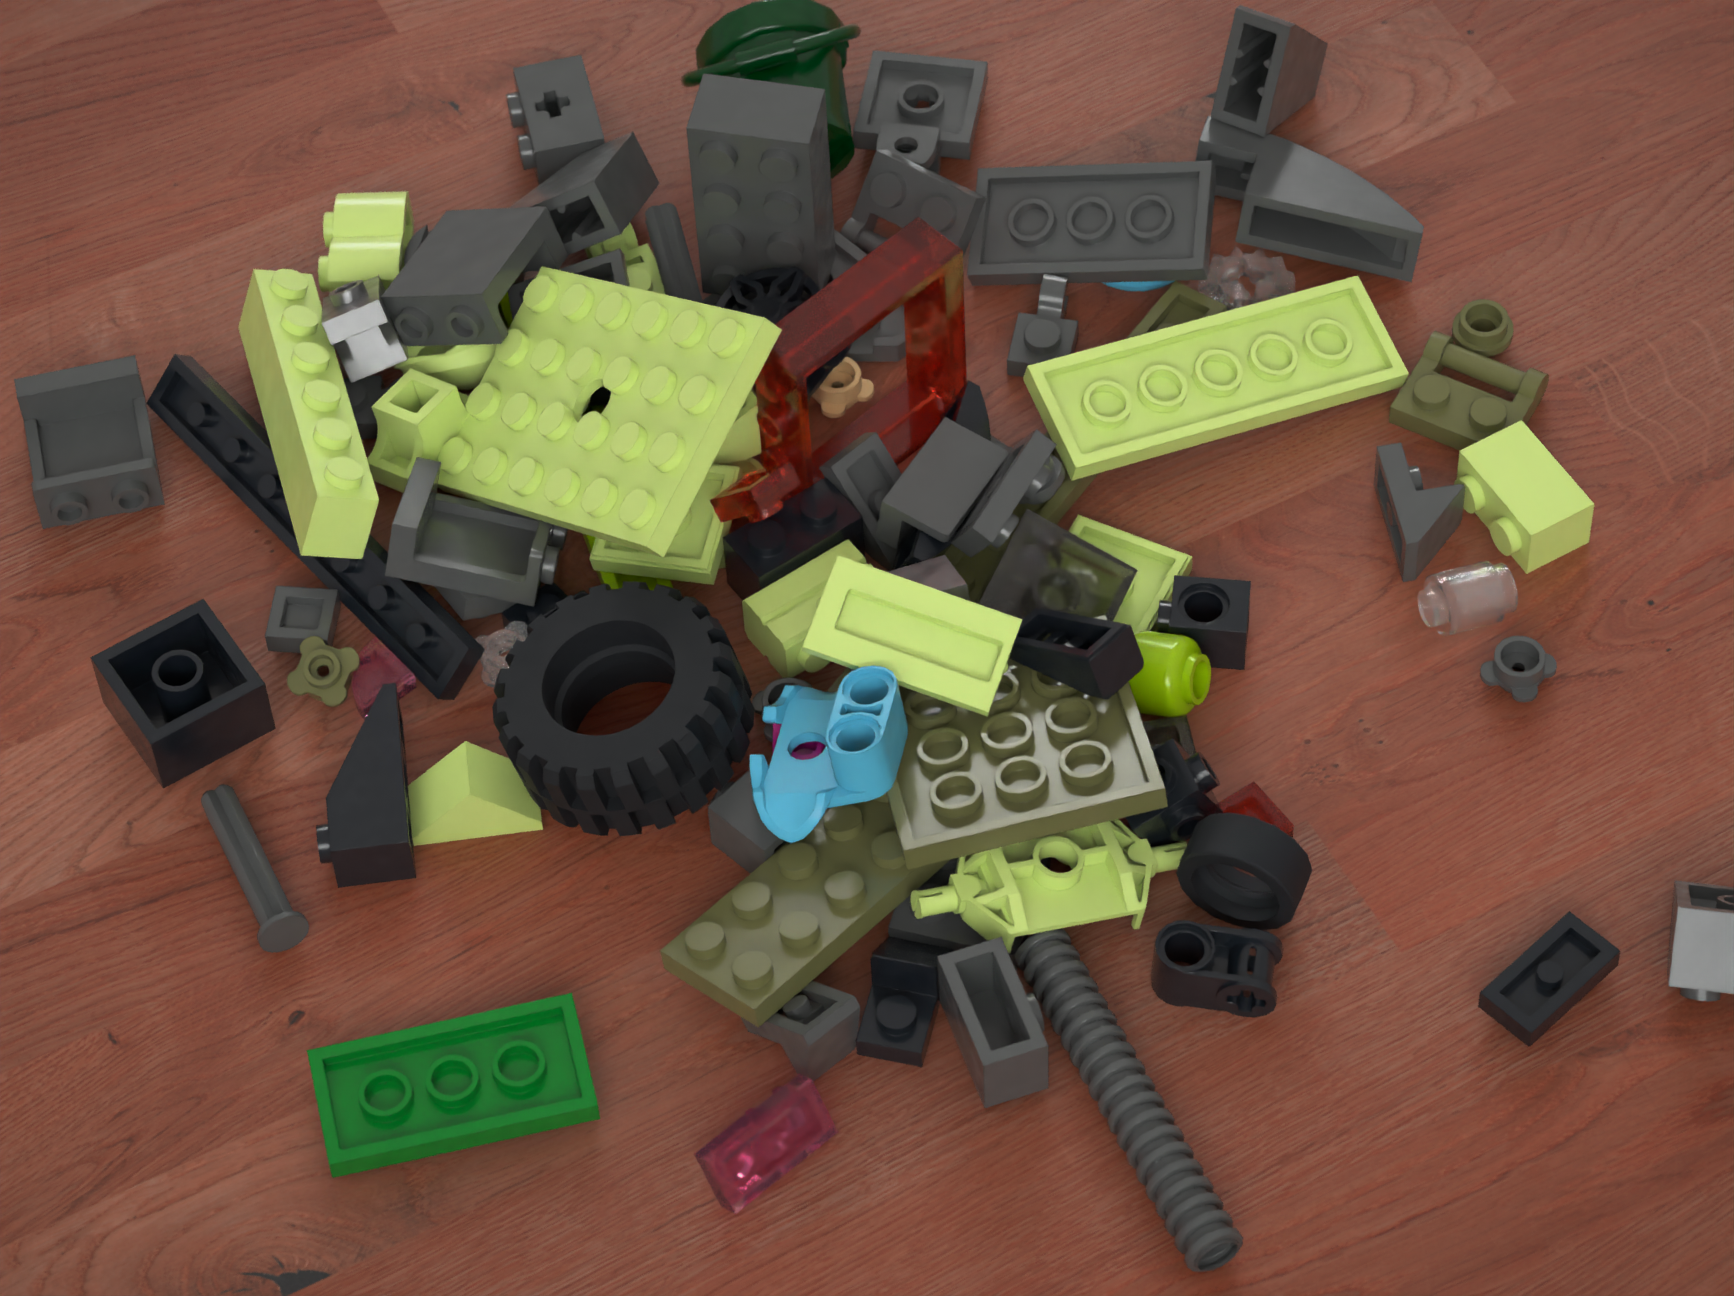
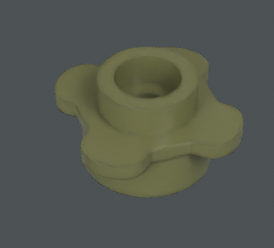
[287,636,360,707]

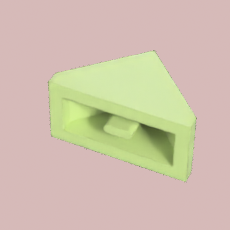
[408,741,543,846]

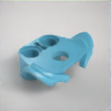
[749,665,908,843]

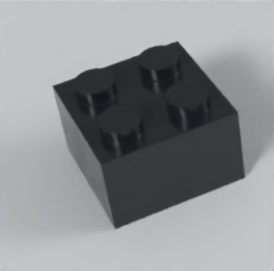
[90,599,276,788]

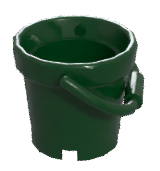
[681,0,861,179]

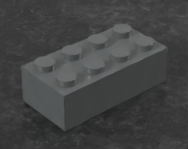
[686,73,836,302]

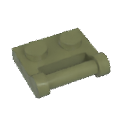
[1389,331,1549,450]

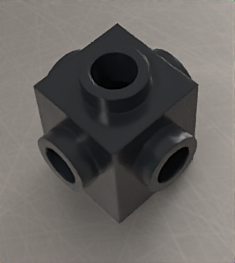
[1126,738,1224,847]

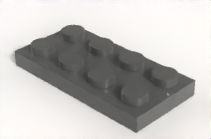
[967,161,1217,286]

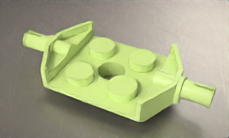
[911,819,1187,954]

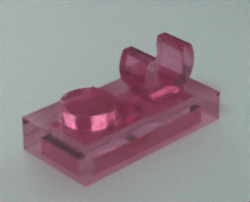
[694,1073,838,1214]

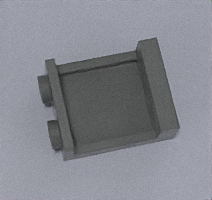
[381,206,568,346]
[14,355,165,529]
[385,457,568,607]

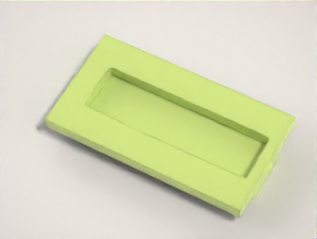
[802,555,1022,716]

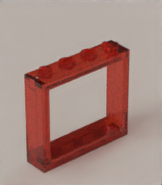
[755,217,967,510]

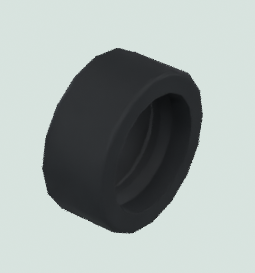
[1176,813,1312,930]

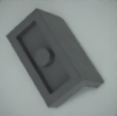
[875,417,1008,549]

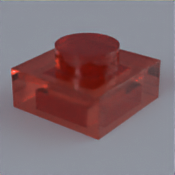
[710,461,801,523]

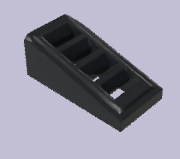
[1010,607,1144,700]

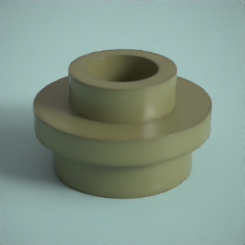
[1452,299,1514,357]

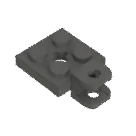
[853,50,988,175]

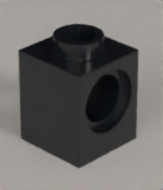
[1157,575,1251,670]

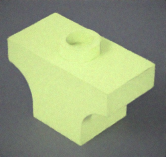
[367,368,469,493]

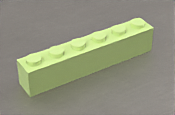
[238,269,379,559]

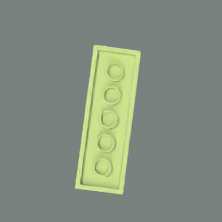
[1023,275,1409,481]

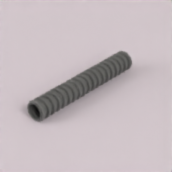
[1015,929,1243,1272]

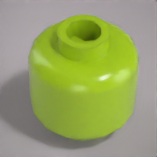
[1129,631,1211,718]

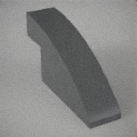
[1195,115,1424,282]

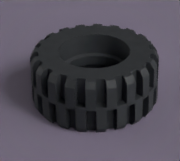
[492,581,755,836]

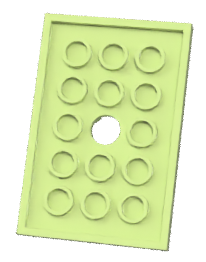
[437,266,782,558]

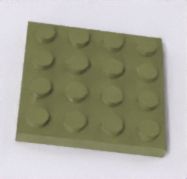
[886,615,1168,870]

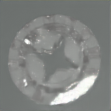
[1198,246,1295,311]

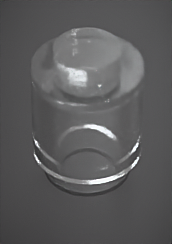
[1418,560,1518,637]

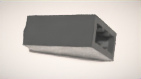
[1210,5,1328,137]
[509,132,660,274]

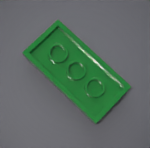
[307,993,600,1178]

